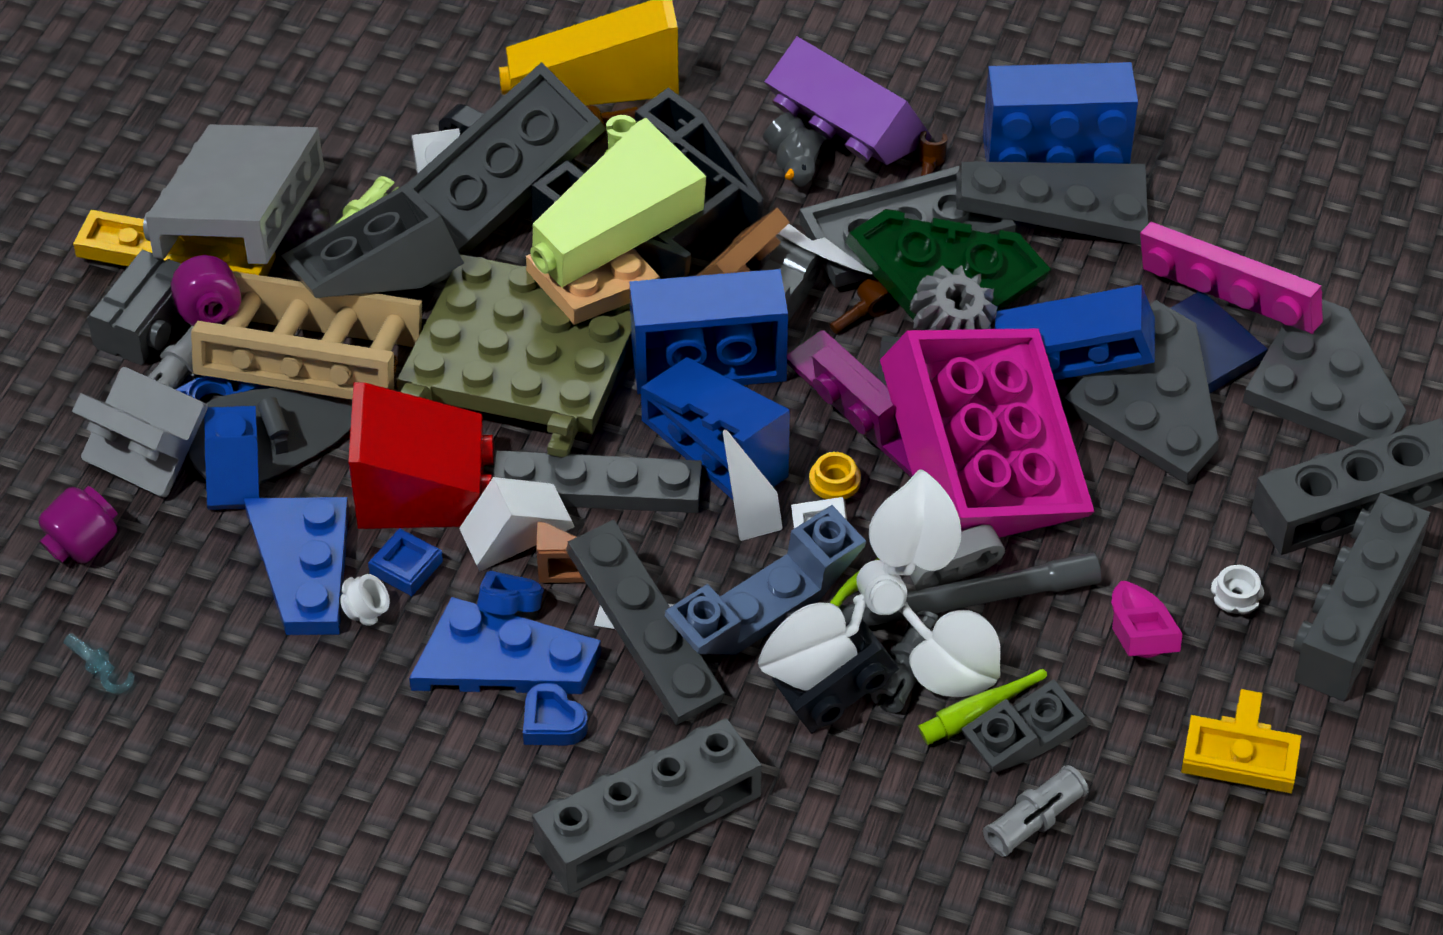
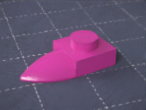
[1111,581,1182,658]

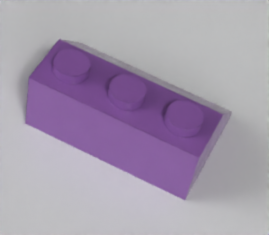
[764,36,932,165]

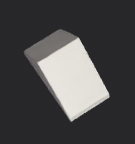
[459,477,574,572]

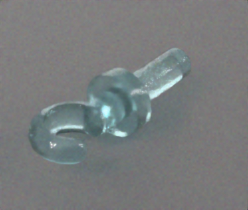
[63,633,134,694]

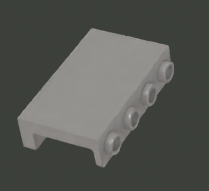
[143,124,325,264]

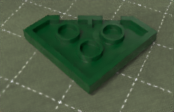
[845,209,1051,330]

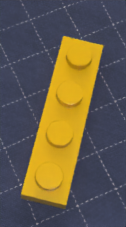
[73,210,276,276]

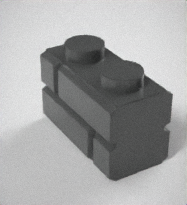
[87,250,181,365]

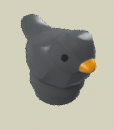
[763,112,837,187]

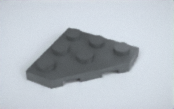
[1243,299,1406,446]
[1064,300,1218,485]

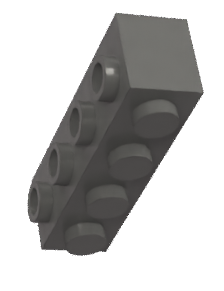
[1292,493,1431,702]
[532,718,762,895]

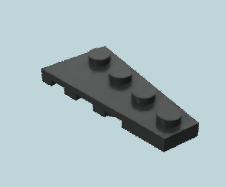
[956,162,1148,245]

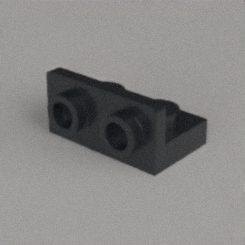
[772,619,899,734]

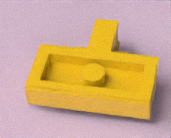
[1181,689,1301,794]

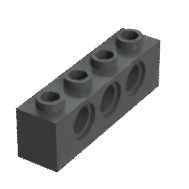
[1251,418,1443,555]

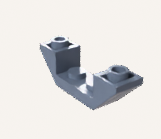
[665,505,866,655]

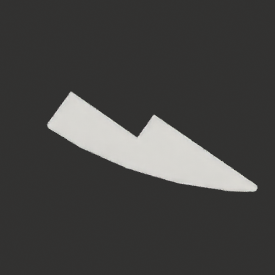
[778,224,872,274]

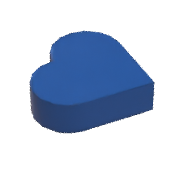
[477,571,544,615]
[523,683,588,746]

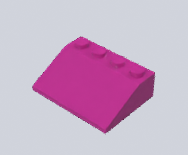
[880,328,1095,538]

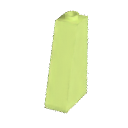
[530,118,706,287]

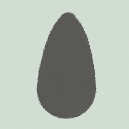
[187,388,352,485]

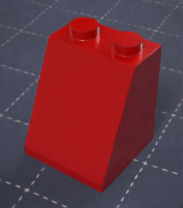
[348,382,494,529]

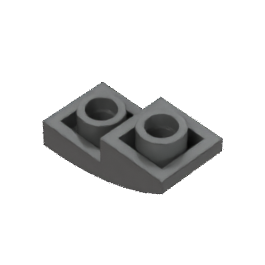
[962,679,1088,772]

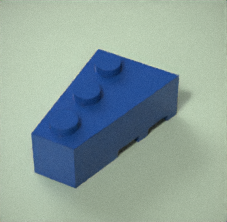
[641,357,790,500]

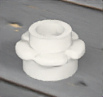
[1211,565,1264,614]
[340,574,390,626]

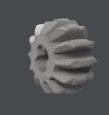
[910,265,998,330]

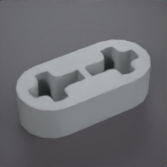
[909,525,1005,590]

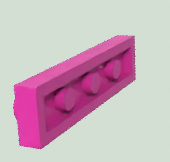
[1140,222,1323,334]

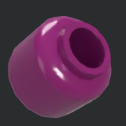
[171,255,241,327]
[38,486,118,564]

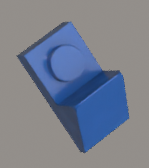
[204,406,259,510]

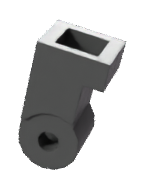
[760,239,822,321]

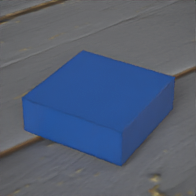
[368,528,443,596]

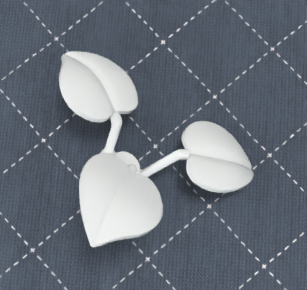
[758,469,1000,697]

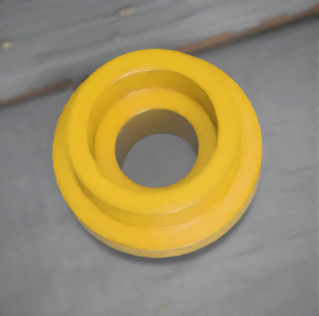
[809,452,861,500]

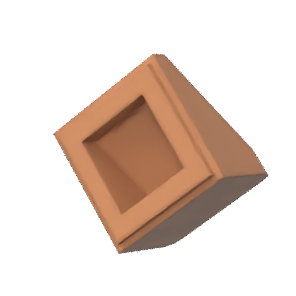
[536,522,585,583]

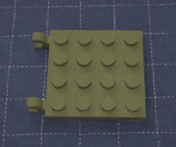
[397,254,631,458]

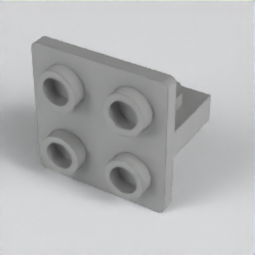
[72,367,208,497]

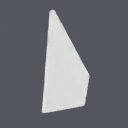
[723,430,783,541]

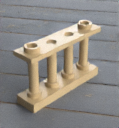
[191,271,422,399]

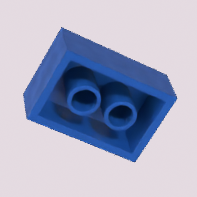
[983,62,1138,164]
[629,269,788,394]

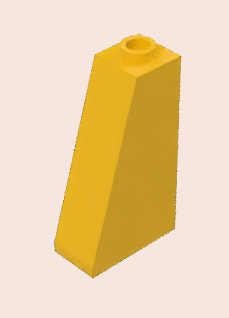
[499,0,679,106]

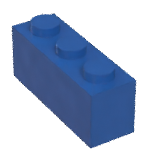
[995,284,1155,380]

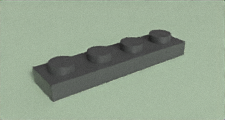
[493,451,702,513]
[566,519,725,725]

